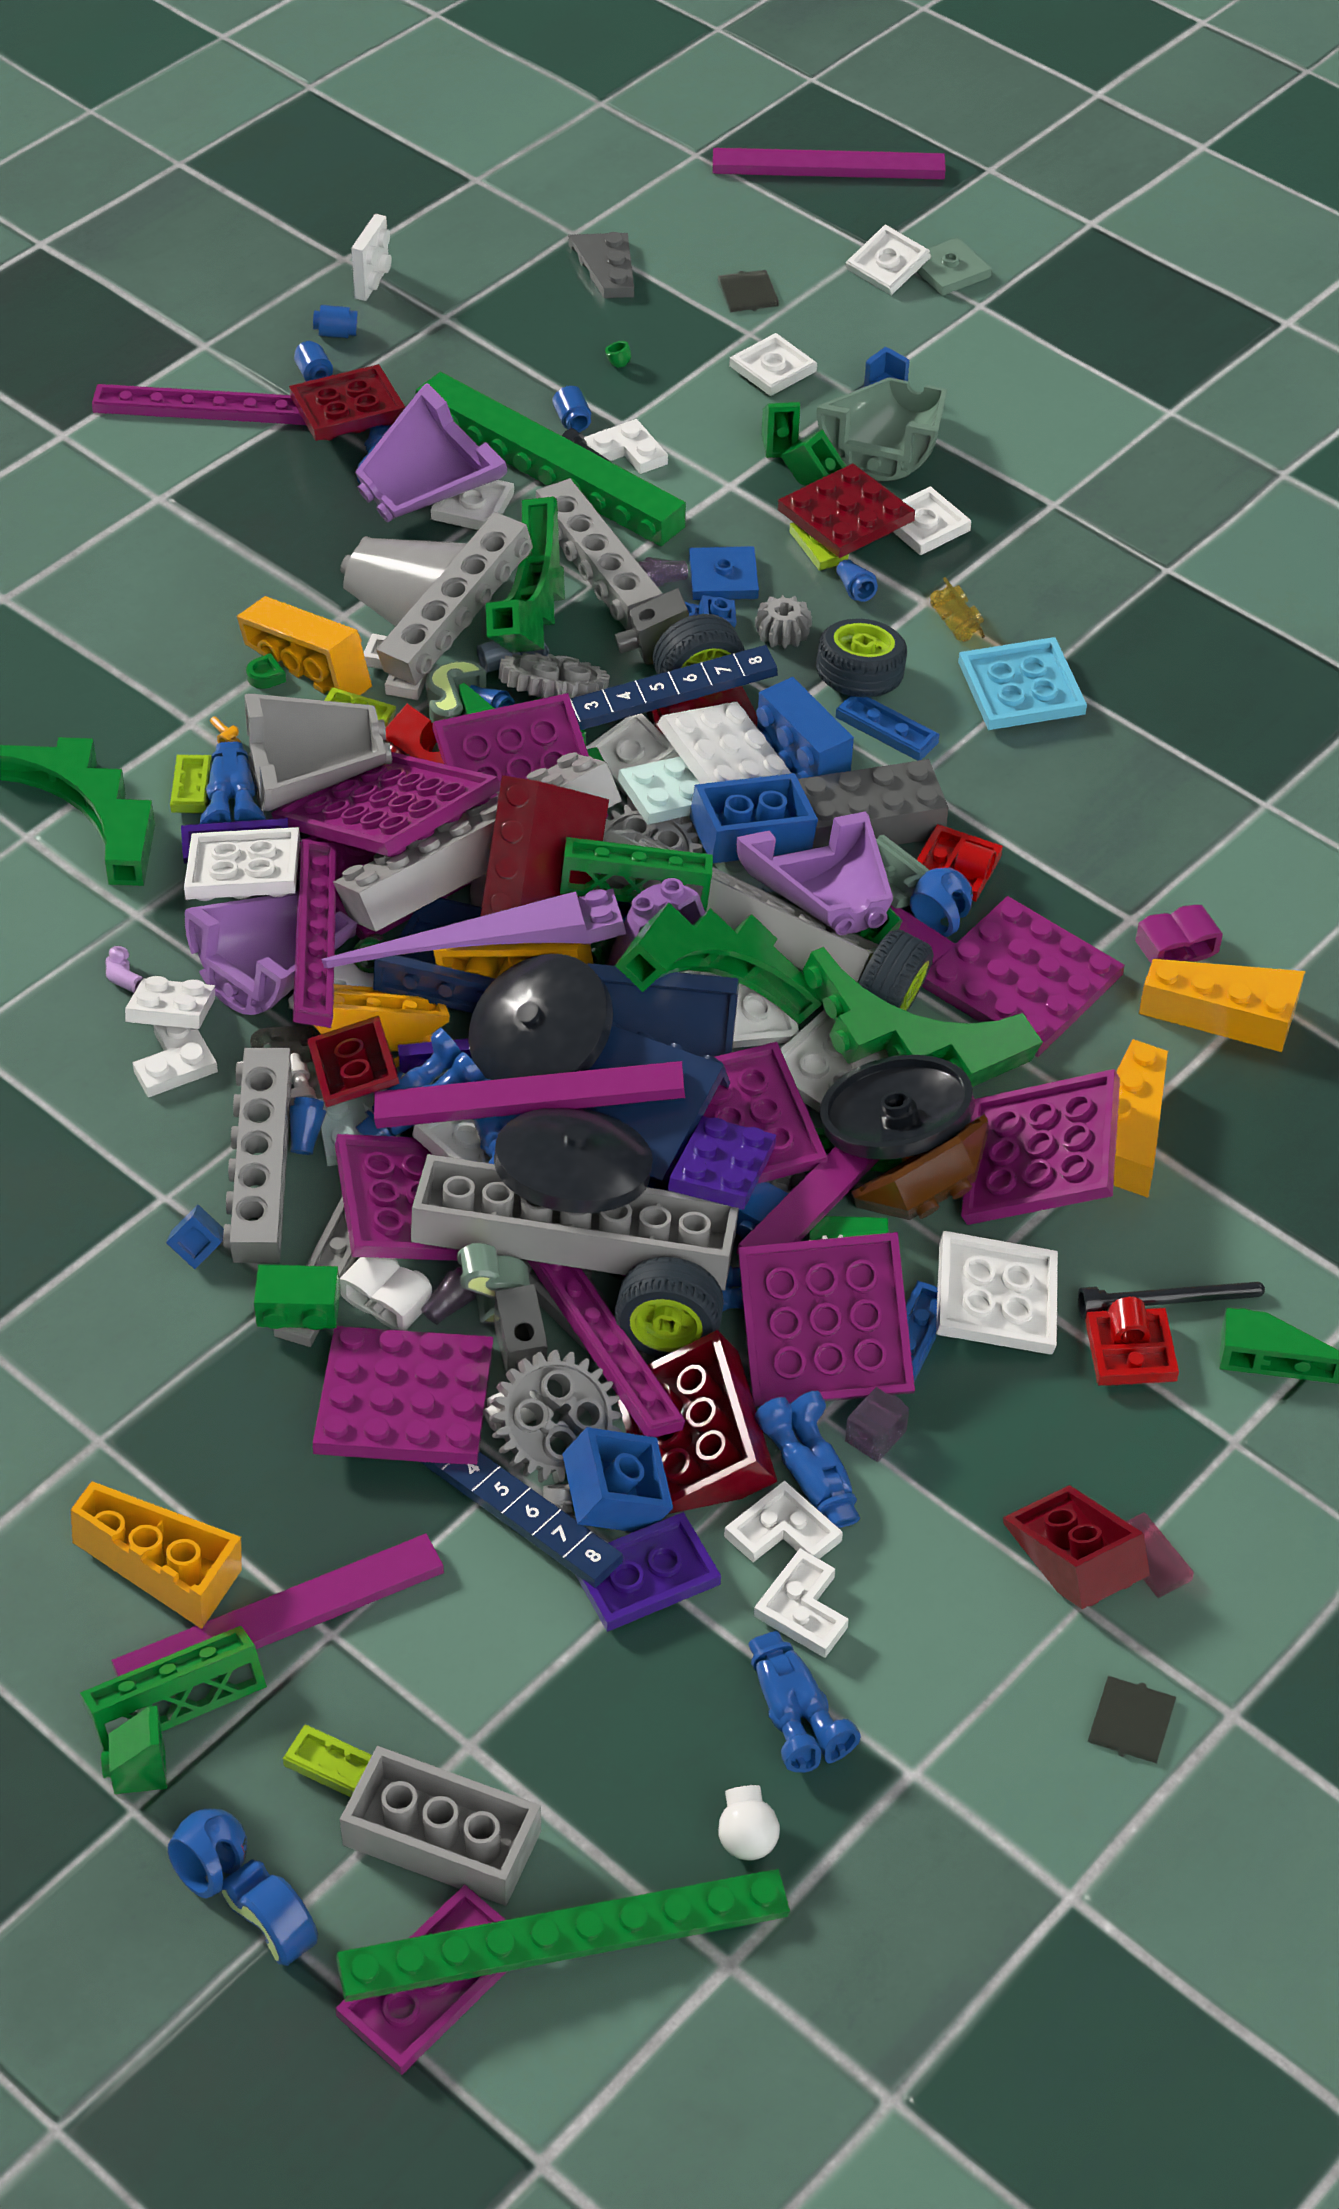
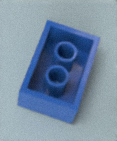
[757,677,854,779]
[689,773,818,863]

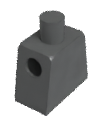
[614,588,689,665]
[494,1284,547,1373]

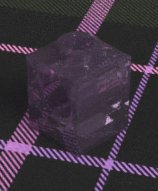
[845,1387,909,1462]

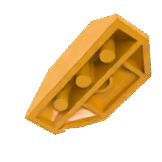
[314,984,450,1052]

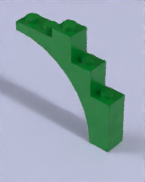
[486,496,565,653]
[0,737,155,886]
[615,902,823,1024]
[802,947,1043,1087]

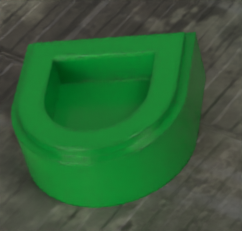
[246,653,287,689]

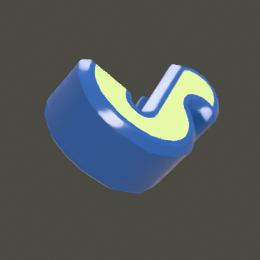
[221,1860,318,1966]

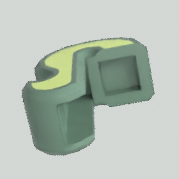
[426,660,486,722]
[457,1243,530,1324]

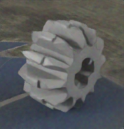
[755,594,812,649]

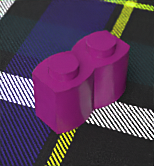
[1135,905,1223,963]

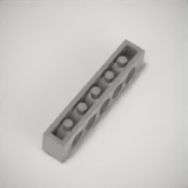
[536,479,663,630]
[376,511,533,686]
[223,1048,293,1263]

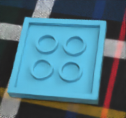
[958,637,1087,730]

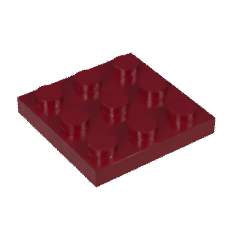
[289,364,406,441]
[778,463,915,558]

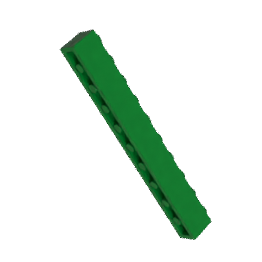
[416,371,686,547]

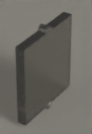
[718,270,779,312]
[1088,1676,1177,1764]

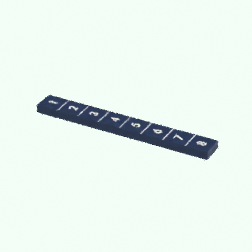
[570,645,778,730]
[420,1452,623,1588]

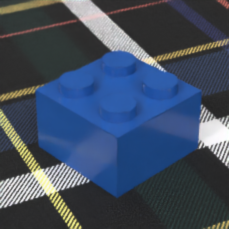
[562,1427,673,1532]

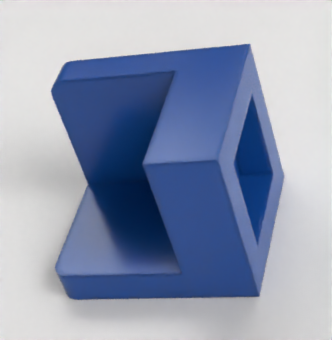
[864,346,910,387]
[166,1204,224,1269]

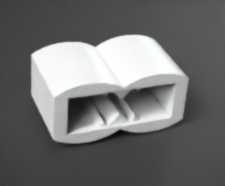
[340,1257,432,1331]

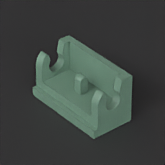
[876,835,930,909]

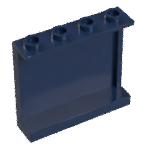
[373,897,495,1013]
[588,963,740,1057]
[583,1021,730,1191]

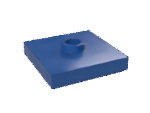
[689,546,759,600]

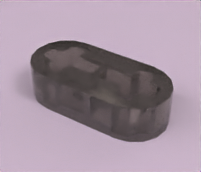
[250,1026,320,1063]

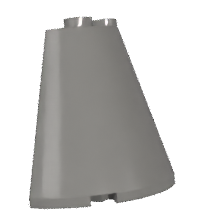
[340,536,467,627]
[244,694,392,811]

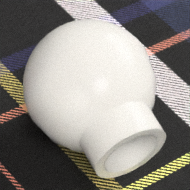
[718,1785,780,1861]

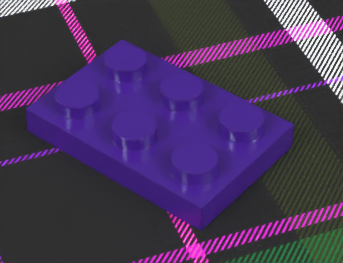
[668,1116,777,1210]
[576,1512,721,1632]

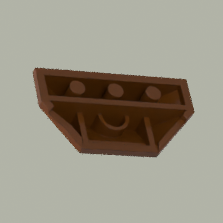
[851,1114,989,1220]

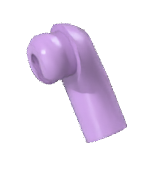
[105,946,143,993]

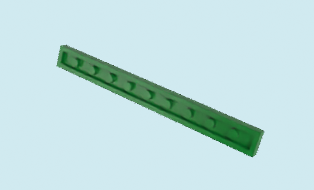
[336,1869,790,2002]

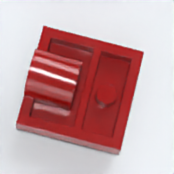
[917,824,1003,902]
[1085,1297,1179,1386]

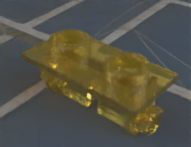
[930,577,985,642]

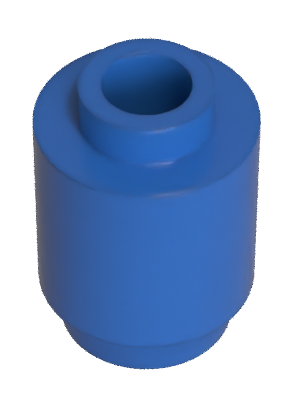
[313,305,358,338]
[294,341,333,382]
[552,386,592,432]

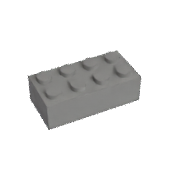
[340,1746,541,1906]

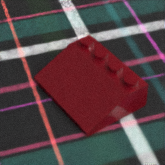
[480,775,609,917]
[615,1330,778,1514]

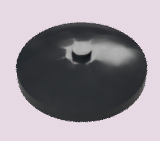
[469,954,613,1080]
[820,1055,975,1159]
[494,1108,653,1213]

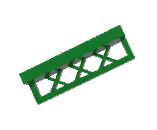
[560,837,713,912]
[80,1626,267,1751]

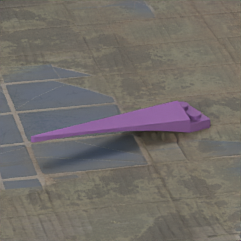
[321,888,626,968]

